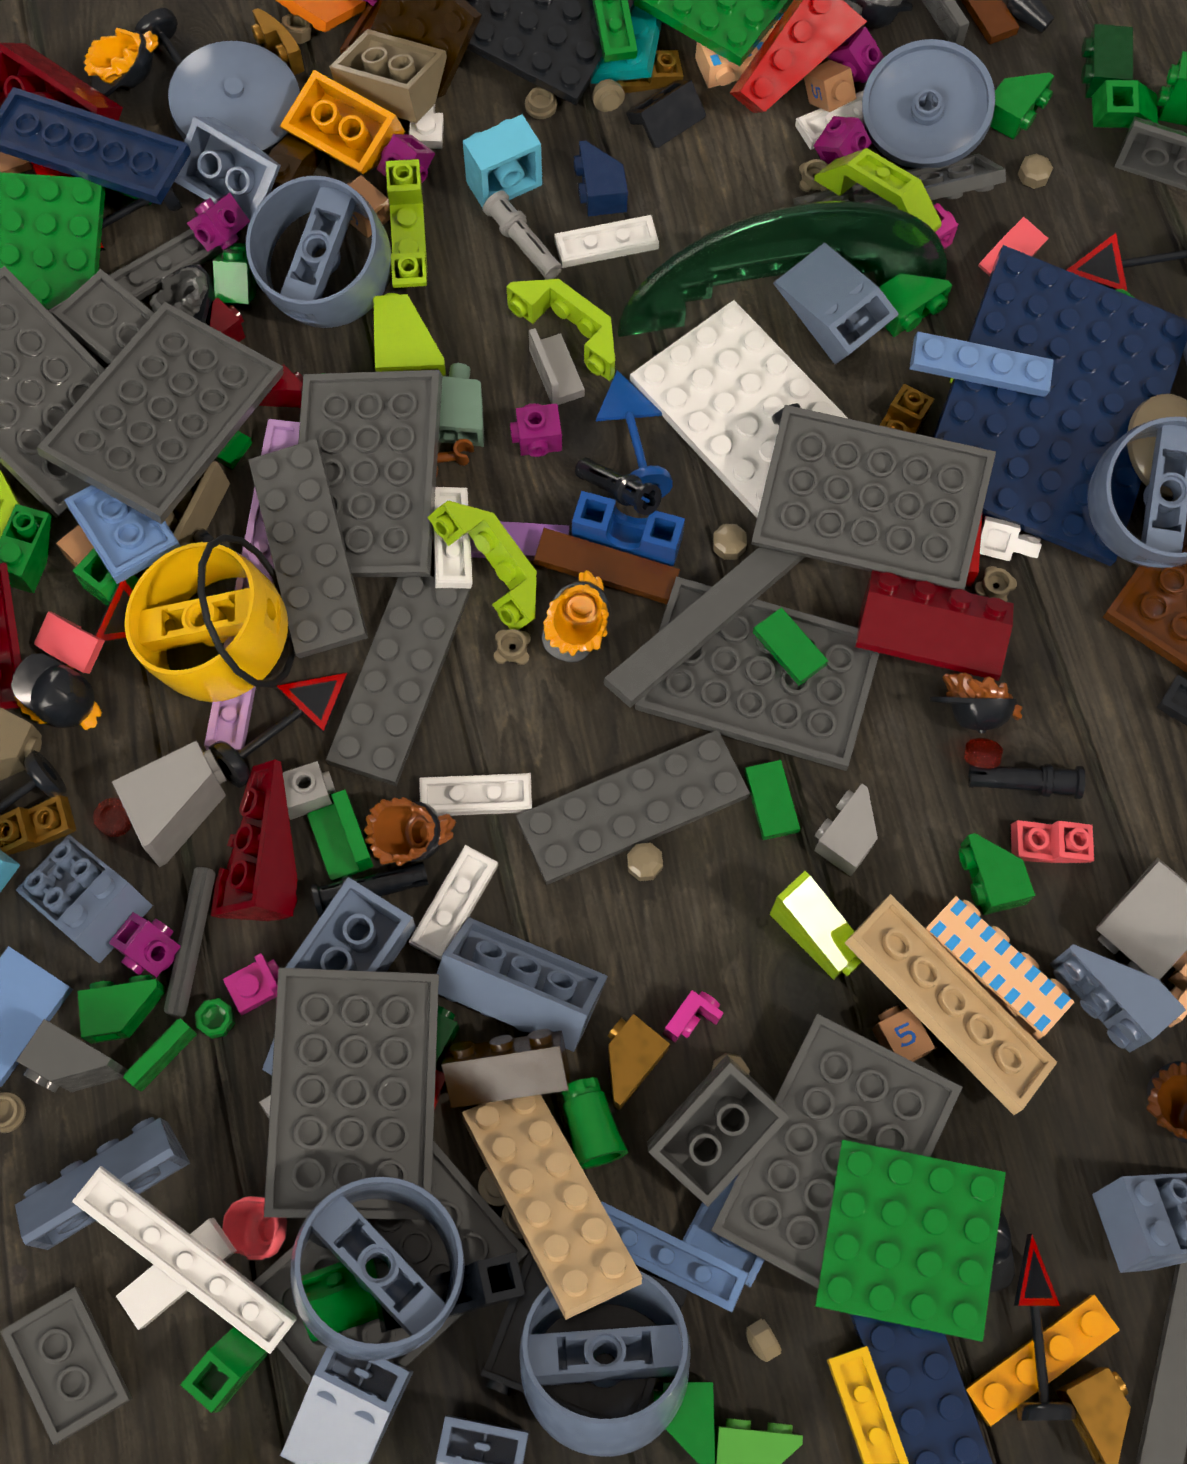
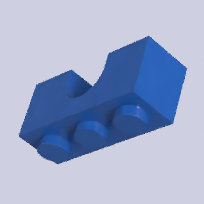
[572,491,685,567]

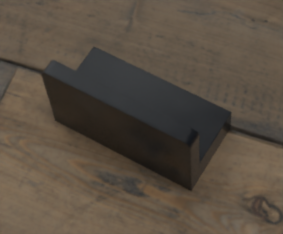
[626,80,706,148]

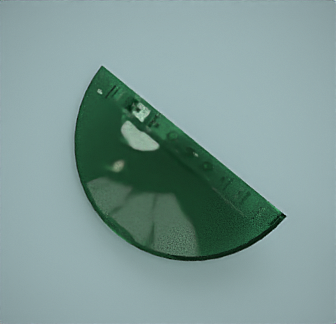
[618,201,947,337]

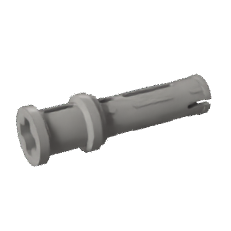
[483,190,562,280]

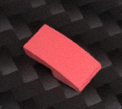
[978,217,1049,276]
[34,611,105,674]
[1011,820,1094,863]

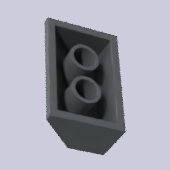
[1115,116,1187,191]
[647,1055,790,1207]

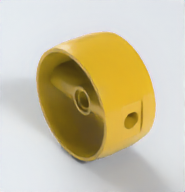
[125,542,288,702]

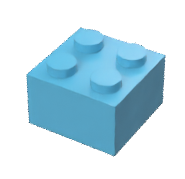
[463,114,542,208]

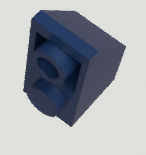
[573,140,628,216]

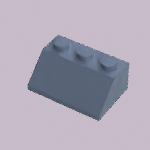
[285,877,416,972]

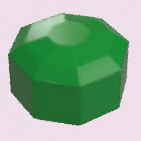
[195,998,235,1039]

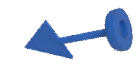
[596,370,673,503]

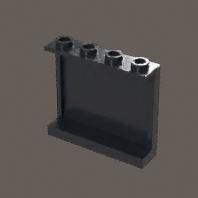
[481,1250,689,1419]

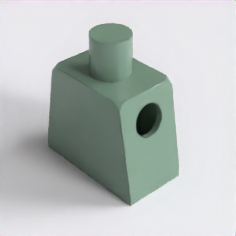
[439,363,484,447]

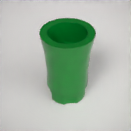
[562,1077,628,1169]

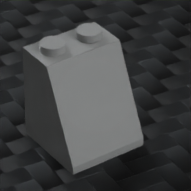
[112,741,227,867]
[1096,857,1187,980]

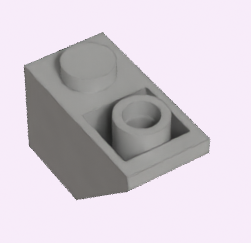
[814,784,878,877]

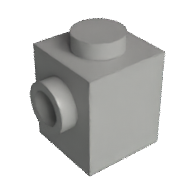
[283,761,336,820]

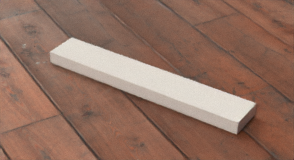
[72,1166,297,1354]

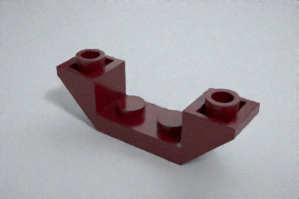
[210,298,303,408]

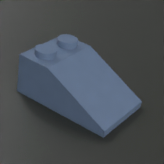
[174,117,281,226]

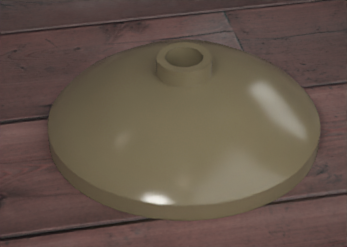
[1127,394,1187,498]

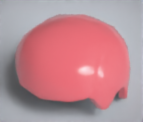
[222,1196,287,1260]

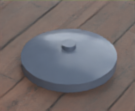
[862,39,995,169]
[168,41,300,155]

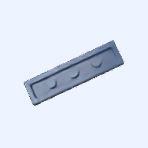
[910,332,1054,397]
[601,1201,749,1312]

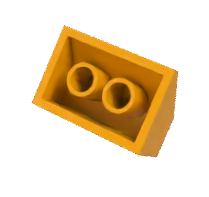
[280,70,405,174]

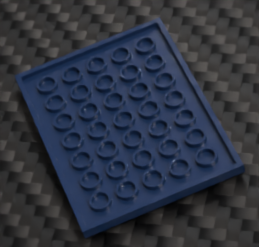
[933,245,1187,566]

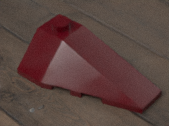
[211,759,298,921]

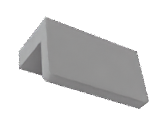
[529,328,585,405]

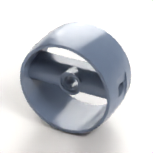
[246,176,392,328]
[1087,417,1187,568]
[290,1177,465,1361]
[519,1271,691,1457]

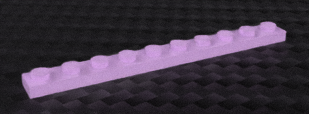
[204,419,300,752]

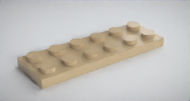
[845,894,1057,1115]
[462,1095,642,1320]

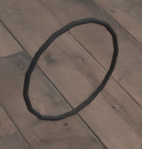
[197,534,295,687]

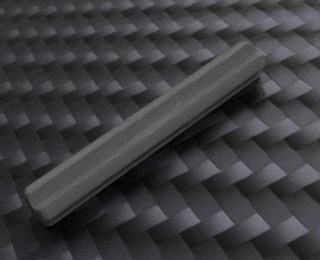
[164,867,216,1017]

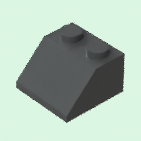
[16,1019,128,1093]

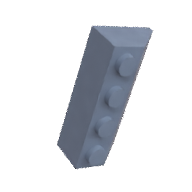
[437,917,608,1052]
[15,1117,190,1250]

